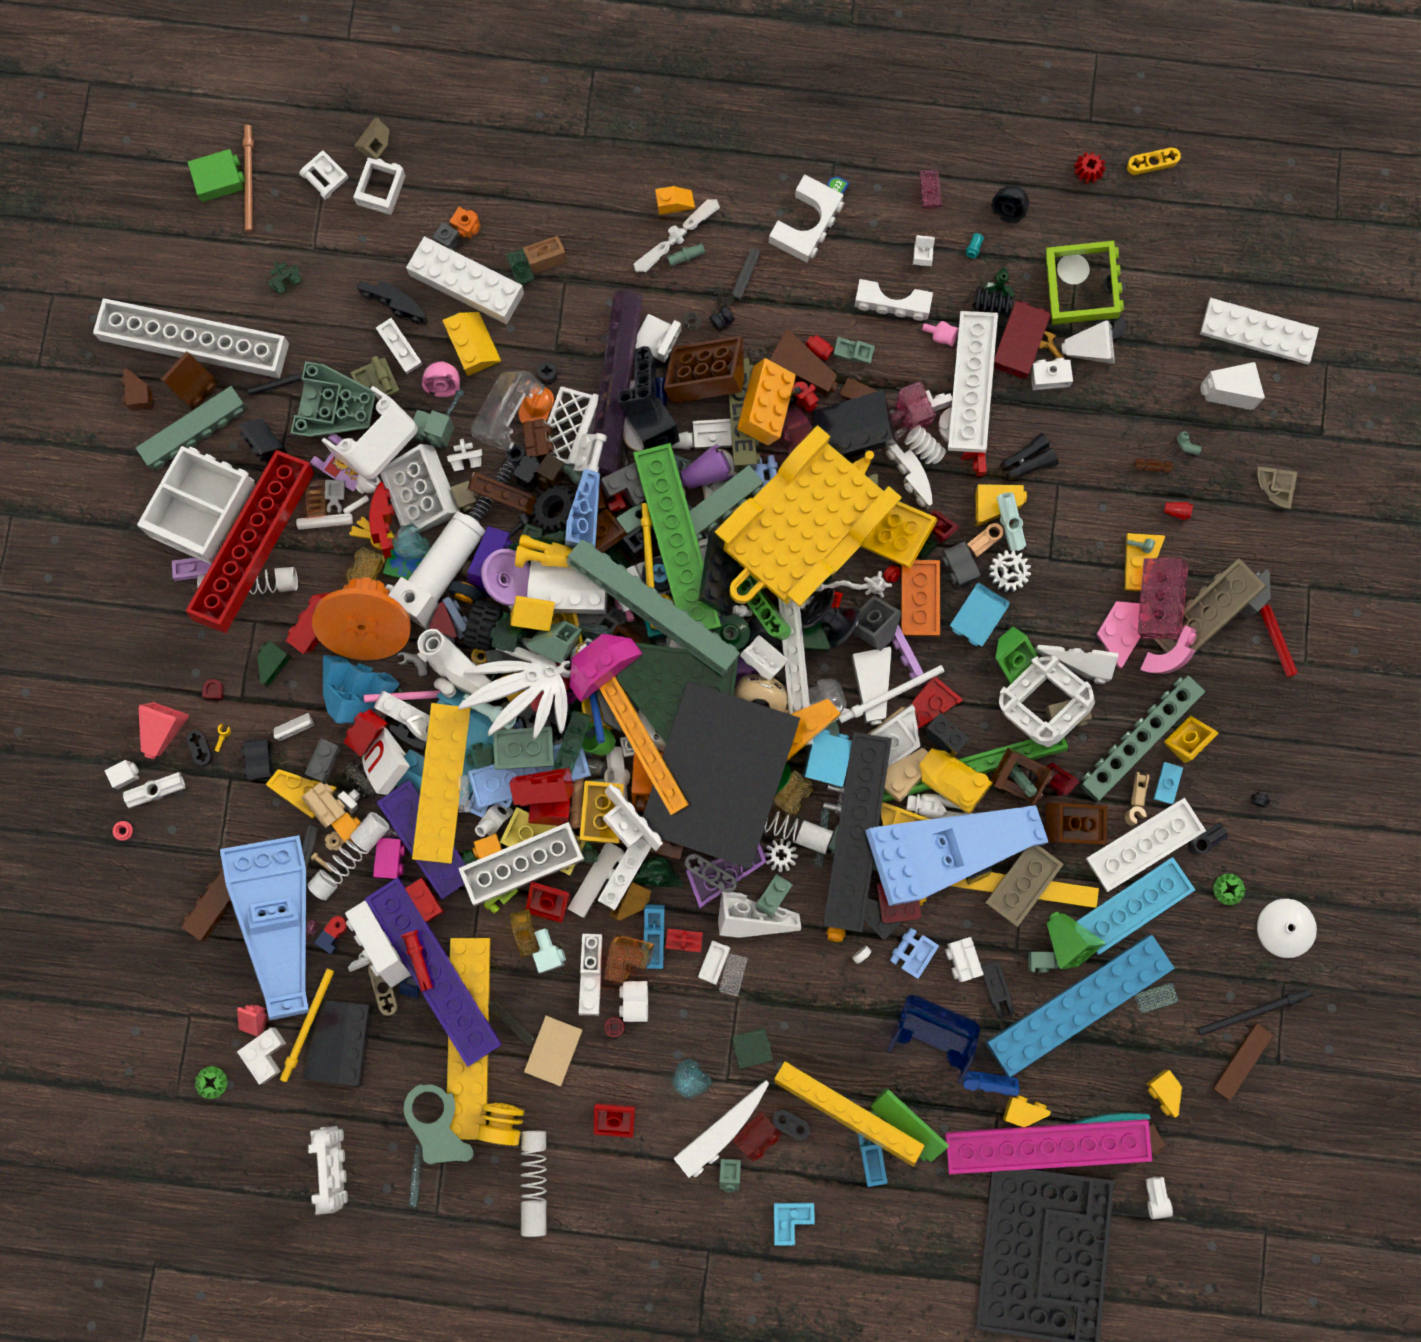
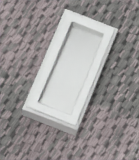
[698,940,730,984]

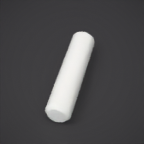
[343,495,370,514]

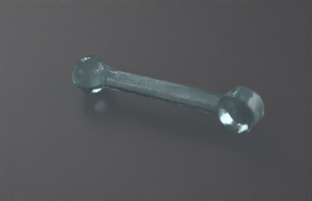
[445,389,464,416]

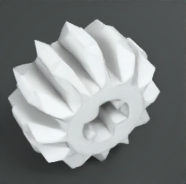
[764,839,798,872]

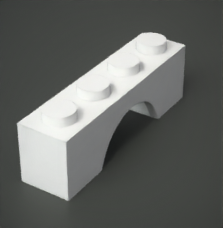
[854,279,933,321]

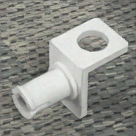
[475,803,514,837]

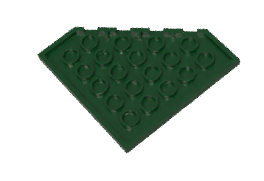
[617,643,739,745]

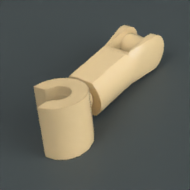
[1124,772,1149,826]

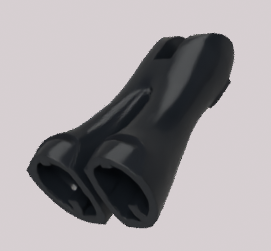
[1000,433,1059,481]

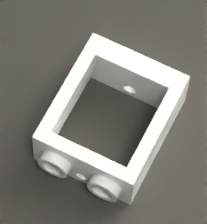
[353,158,406,215]

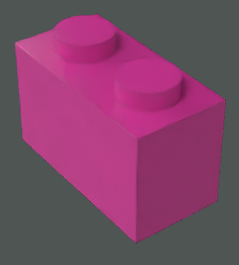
[373,838,406,879]

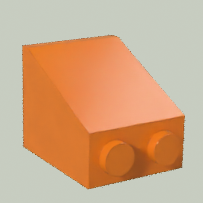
[631,752,664,813]

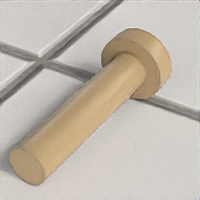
[310,852,334,872]

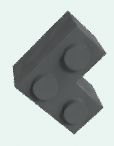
[599,462,646,508]

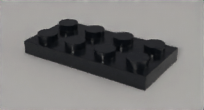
[698,532,740,616]

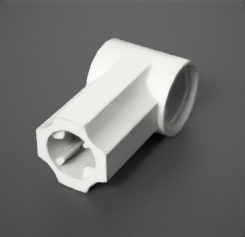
[1145,1177,1173,1220]

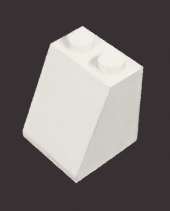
[1200,362,1265,410]

